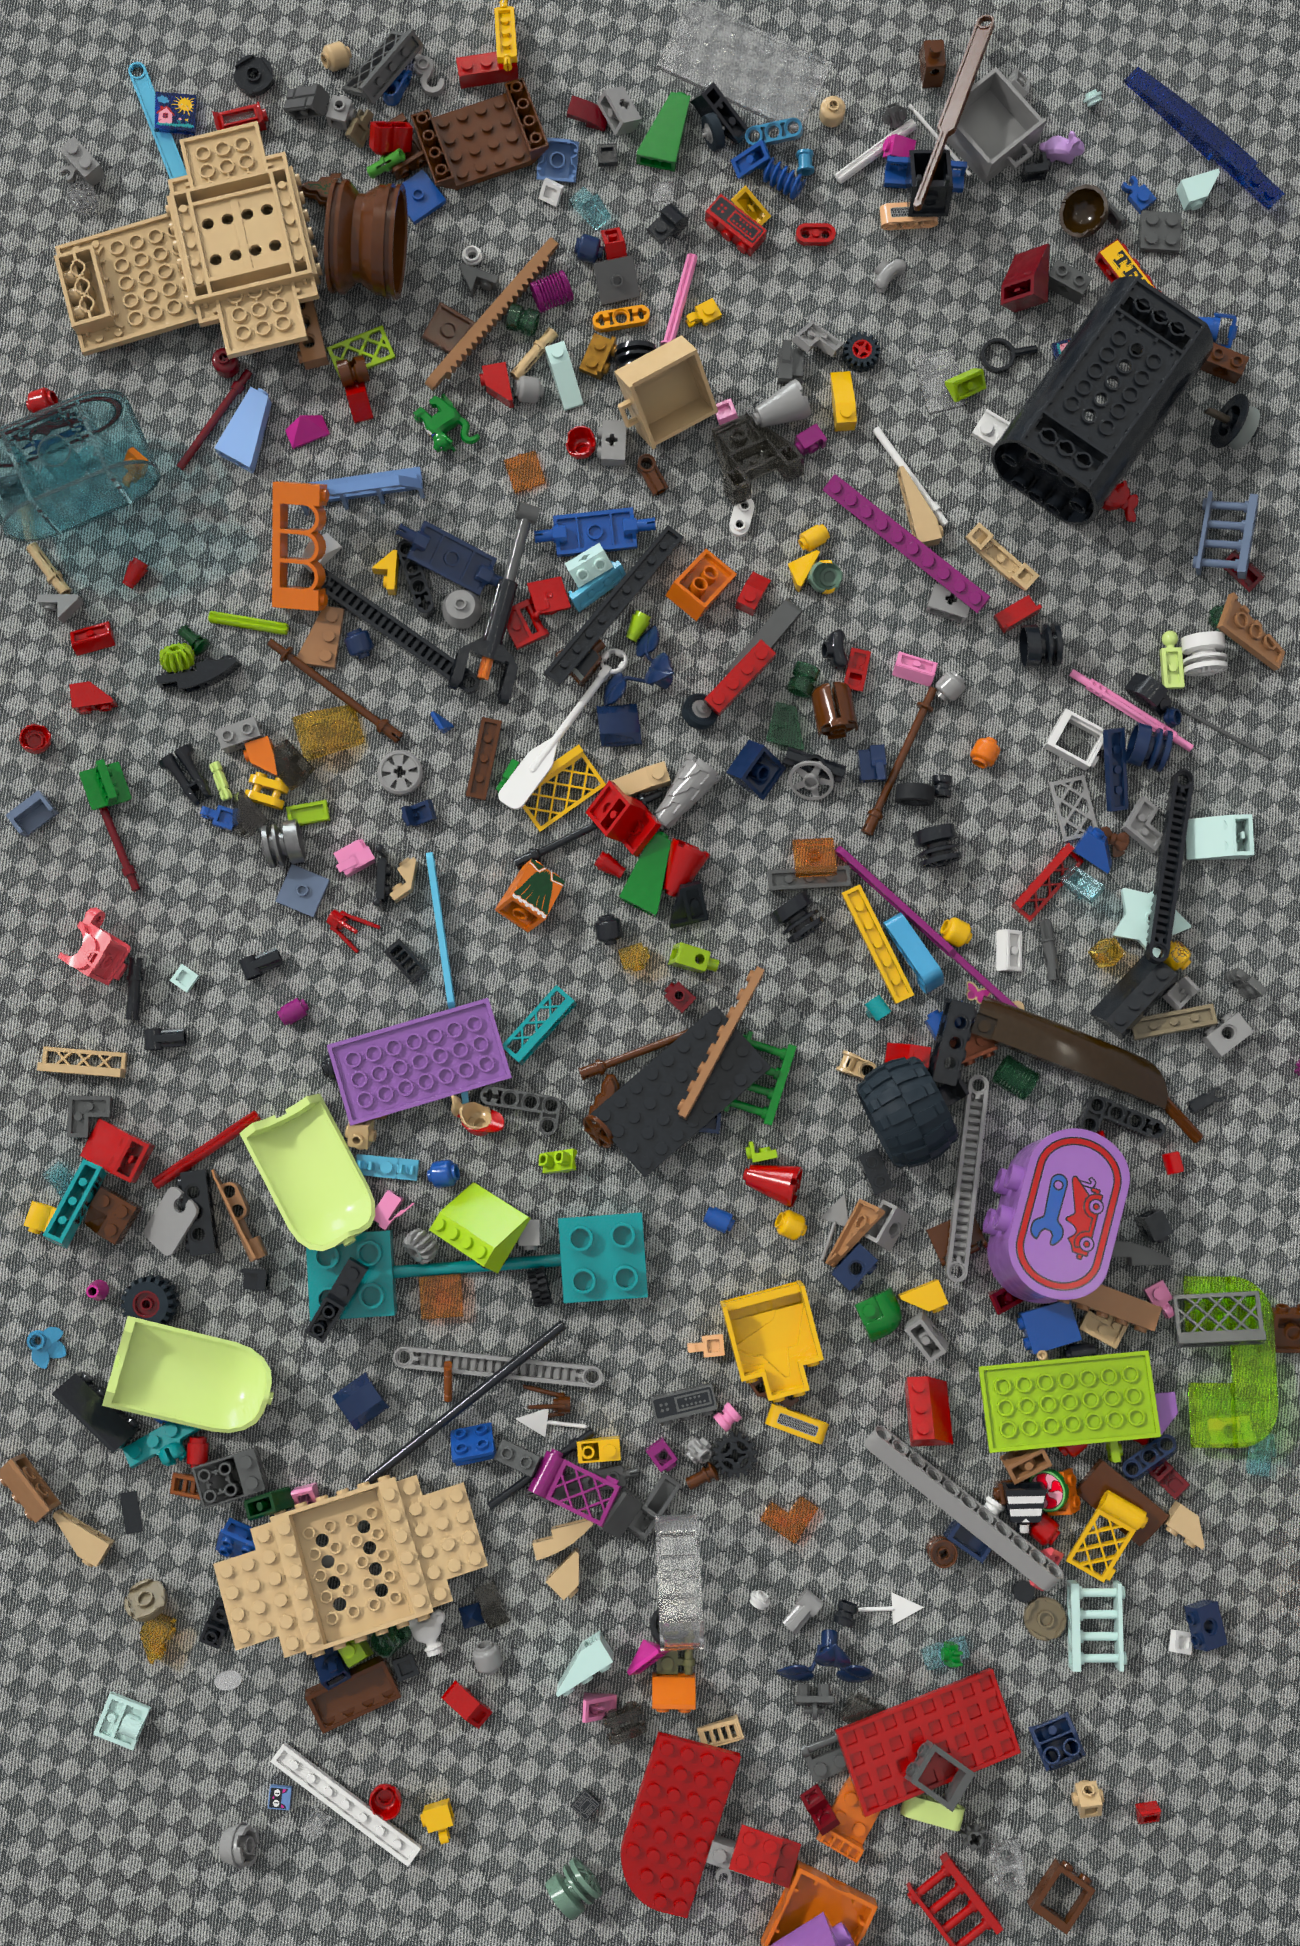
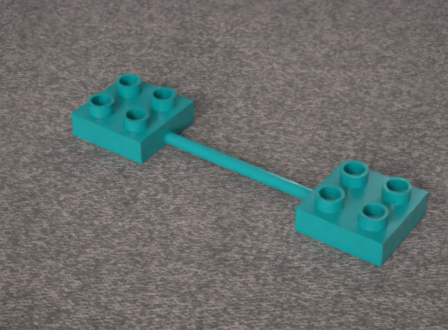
[306,1212,648,1321]

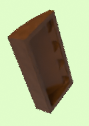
[1076,1458,1169,1547]
[305,1653,402,1734]

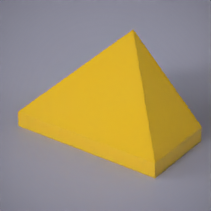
[731,185,771,226]
[788,550,820,592]

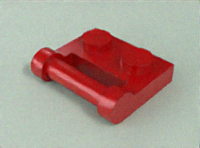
[506,598,550,650]

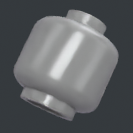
[514,375,544,404]
[935,671,966,702]
[472,1640,503,1675]

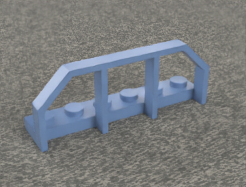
[301,467,425,515]

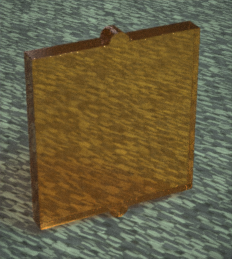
[504,450,546,494]

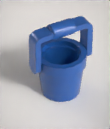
[1198,313,1238,348]

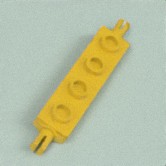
[494,0,518,71]

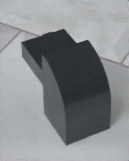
[647,203,688,245]
[1124,673,1172,717]

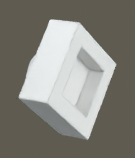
[538,178,564,207]
[1169,1629,1192,1655]

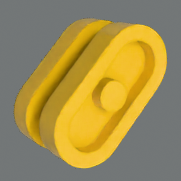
[243,772,290,810]

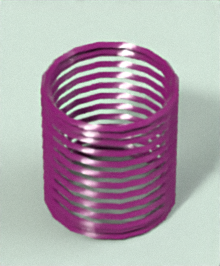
[530,270,574,313]

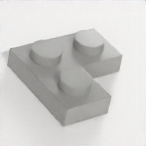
[792,320,844,357]
[1121,796,1163,854]

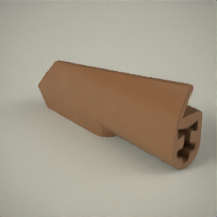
[211,1169,268,1263]

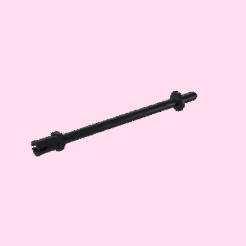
[513,790,662,870]

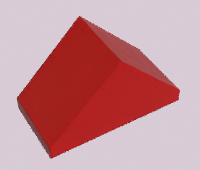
[345,382,374,424]

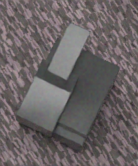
[777,340,804,385]

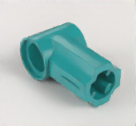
[865,994,891,1022]

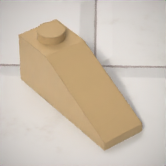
[606,761,671,797]
[52,1509,114,1567]

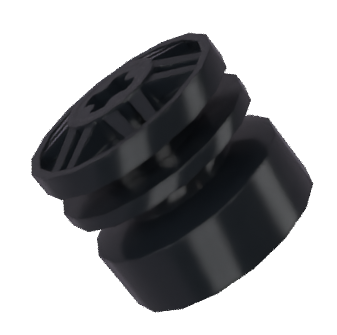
[614,340,656,387]
[1019,623,1064,668]
[912,823,963,869]
[770,891,825,944]

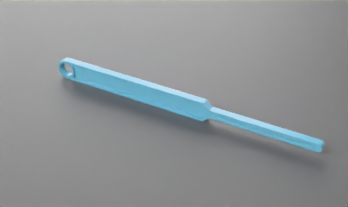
[128,62,187,179]
[426,852,470,1104]

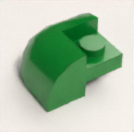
[854,1287,902,1343]

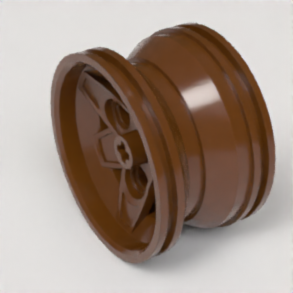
[324,178,408,300]

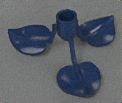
[603,626,674,706]
[776,1629,874,1683]

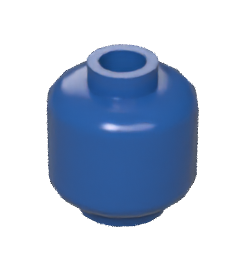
[427,1159,460,1188]

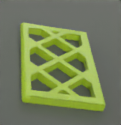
[326,325,396,380]

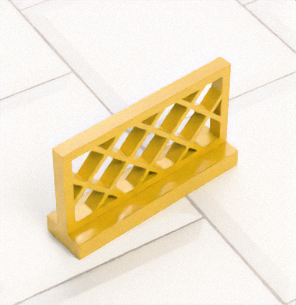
[522,744,606,832]

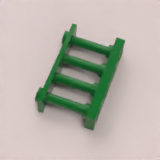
[723,1031,797,1126]

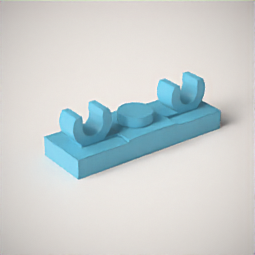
[568,560,626,612]
[356,1154,420,1181]

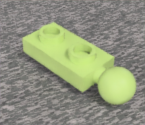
[1160,631,1185,689]

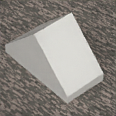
[301,533,342,574]

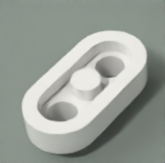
[729,496,755,537]

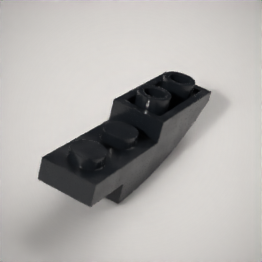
[156,655,241,694]
[305,1257,369,1343]

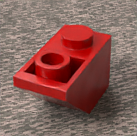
[69,681,118,715]

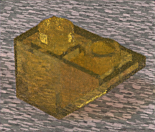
[139,1613,177,1665]

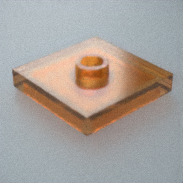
[792,838,837,877]
[419,1274,464,1319]

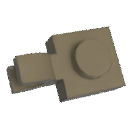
[345,109,374,148]

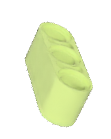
[900,1794,965,1831]

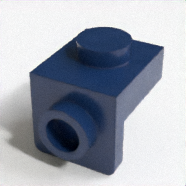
[401,799,437,827]

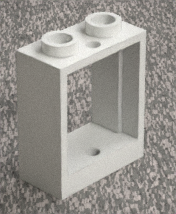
[1043,708,1104,771]

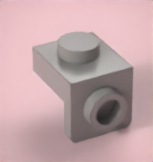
[1162,976,1200,1011]

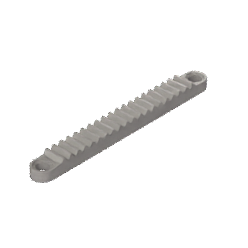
[945,1075,989,1282]
[393,1346,603,1388]

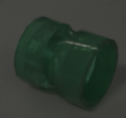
[506,303,540,337]
[786,661,821,699]
[371,1625,411,1658]

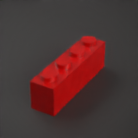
[704,639,776,716]

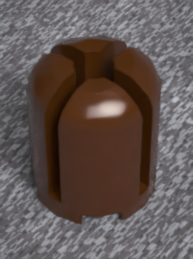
[812,682,859,740]

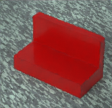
[994,595,1042,634]

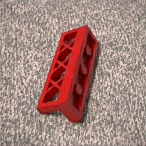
[1011,843,1084,922]

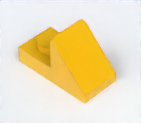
[372,550,399,595]

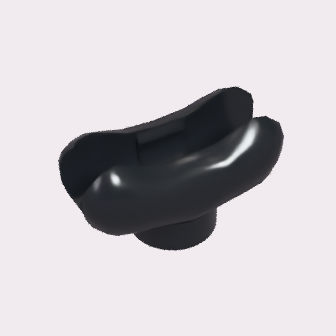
[821,630,848,670]

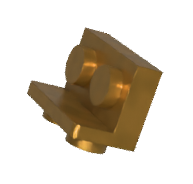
[579,333,617,380]

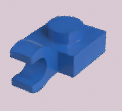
[200,805,239,832]

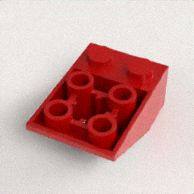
[80,1118,155,1183]

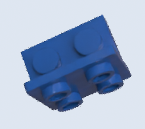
[450,1422,497,1466]
[216,1517,256,1557]

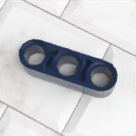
[1122,1434,1177,1482]

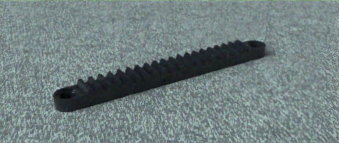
[311,569,480,694]
[1146,769,1194,964]

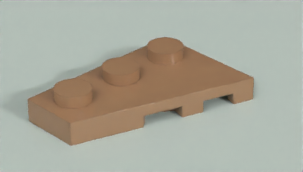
[297,606,345,670]

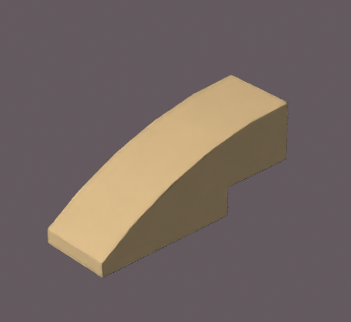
[532,1518,594,1561]

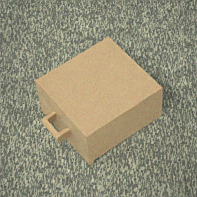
[614,335,718,449]

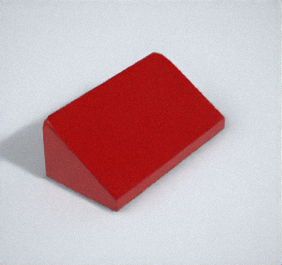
[70,621,115,656]

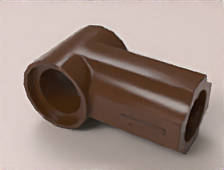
[637,454,669,497]

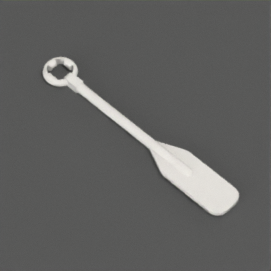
[498,648,628,810]

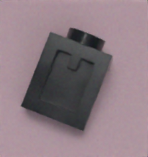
[1020,152,1051,183]

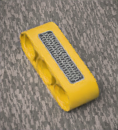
[765,1403,829,1445]

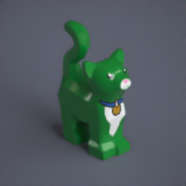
[413,394,480,453]

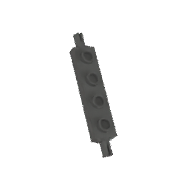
[525,1464,639,1503]

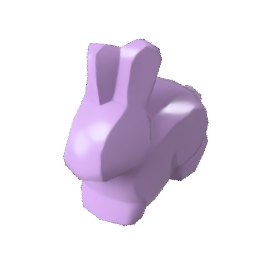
[1039,131,1085,164]

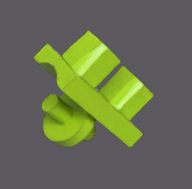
[539,1149,577,1174]

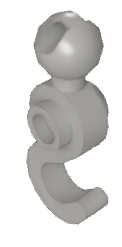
[414,49,445,97]

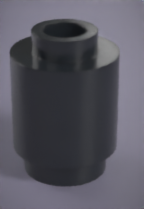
[1064,1342,1097,1358]

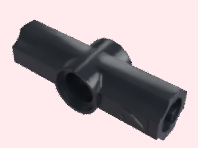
[783,747,847,784]

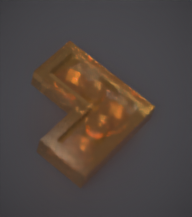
[759,1495,818,1544]

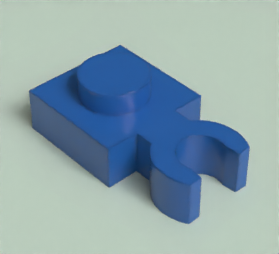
[1121,175,1157,214]

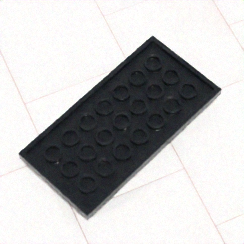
[590,1006,771,1178]

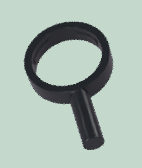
[980,338,1037,374]

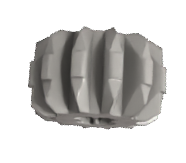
[403,1228,439,1265]

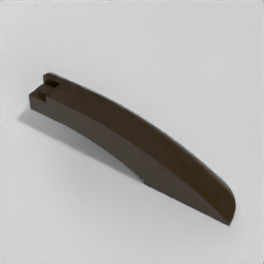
[971,996,1168,1109]

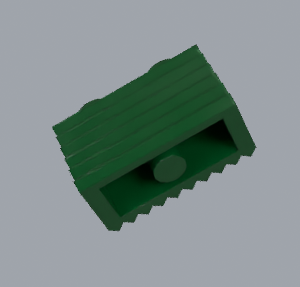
[244,1486,295,1521]

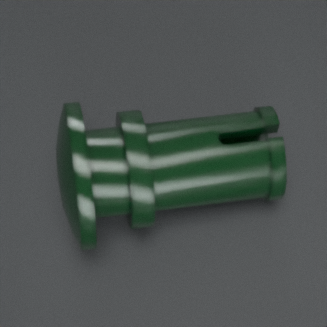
[178,625,210,656]

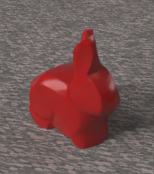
[1102,480,1139,523]

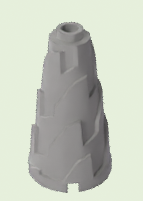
[654,752,722,830]

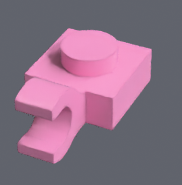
[1143,1280,1174,1319]

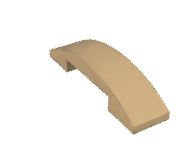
[965,522,1040,591]

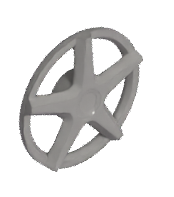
[788,761,835,800]

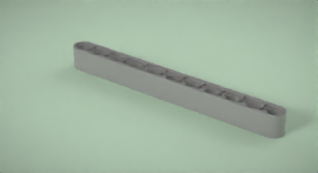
[864,1426,1063,1591]

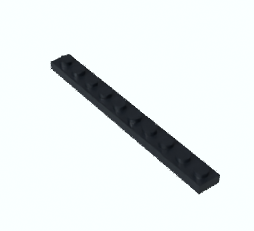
[543,525,684,687]

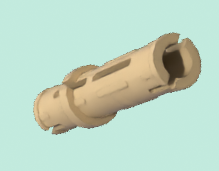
[510,327,558,380]
[26,542,72,594]

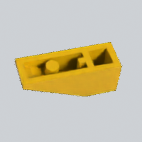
[830,371,857,432]

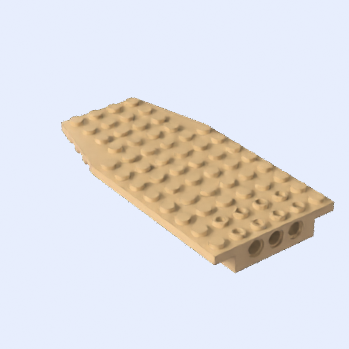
[54,206,281,356]

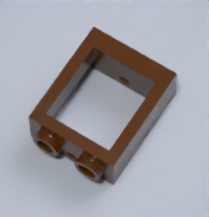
[1027,1858,1096,1935]

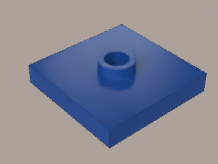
[402,169,447,225]

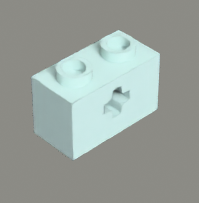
[565,543,613,588]

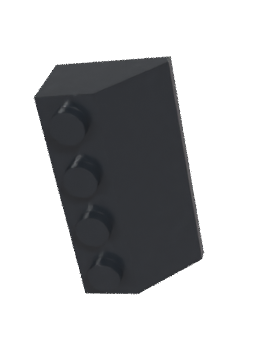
[1090,954,1178,1040]
[52,1371,141,1454]

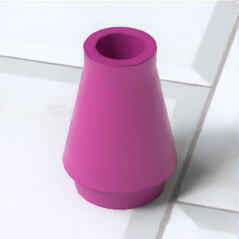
[86,1280,109,1301]

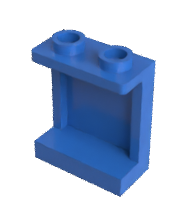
[1016,1301,1082,1354]

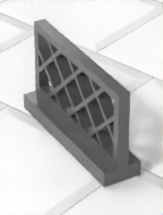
[342,29,424,104]
[1172,1291,1266,1348]

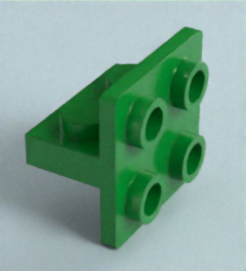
[79,759,132,811]

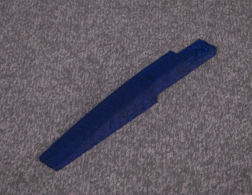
[1124,67,1285,210]

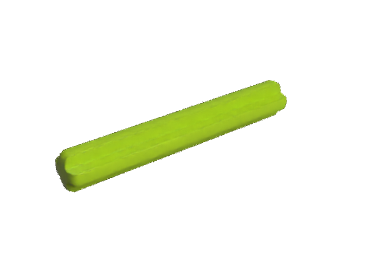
[208,611,289,635]

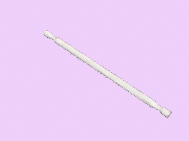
[908,104,972,176]

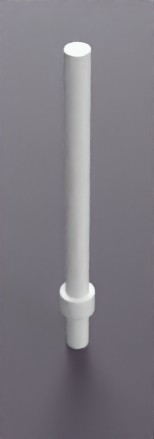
[872,426,949,527]

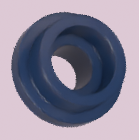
[1163,707,1182,728]

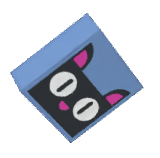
[268,1784,292,1810]

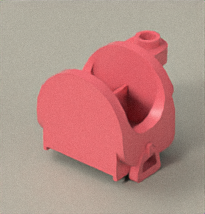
[58,907,131,986]

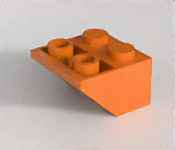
[652,1672,696,1713]

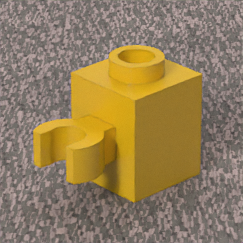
[420,1798,455,1845]

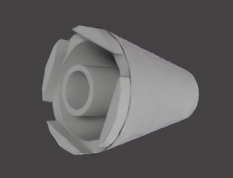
[753,379,811,427]

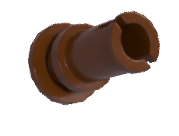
[685,1461,720,1490]

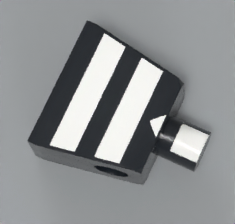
[1002,1482,1046,1533]

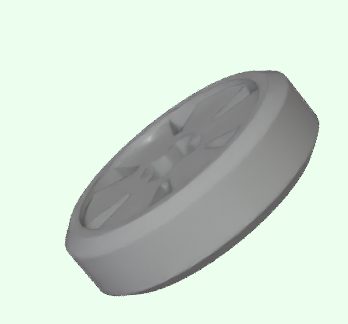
[377,750,423,796]

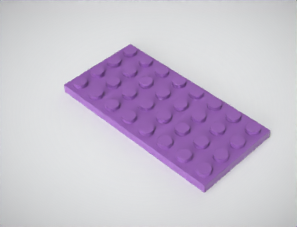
[327,998,512,1126]

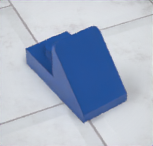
[731,139,771,179]

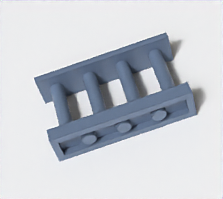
[1192,491,1259,579]

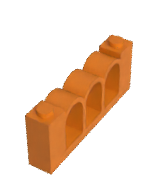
[272,481,329,611]

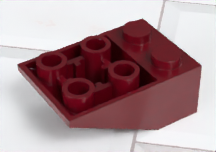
[1000,243,1050,313]

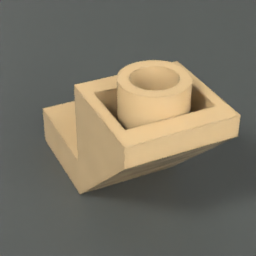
[390,857,418,903]

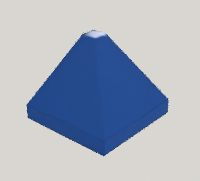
[430,711,454,734]

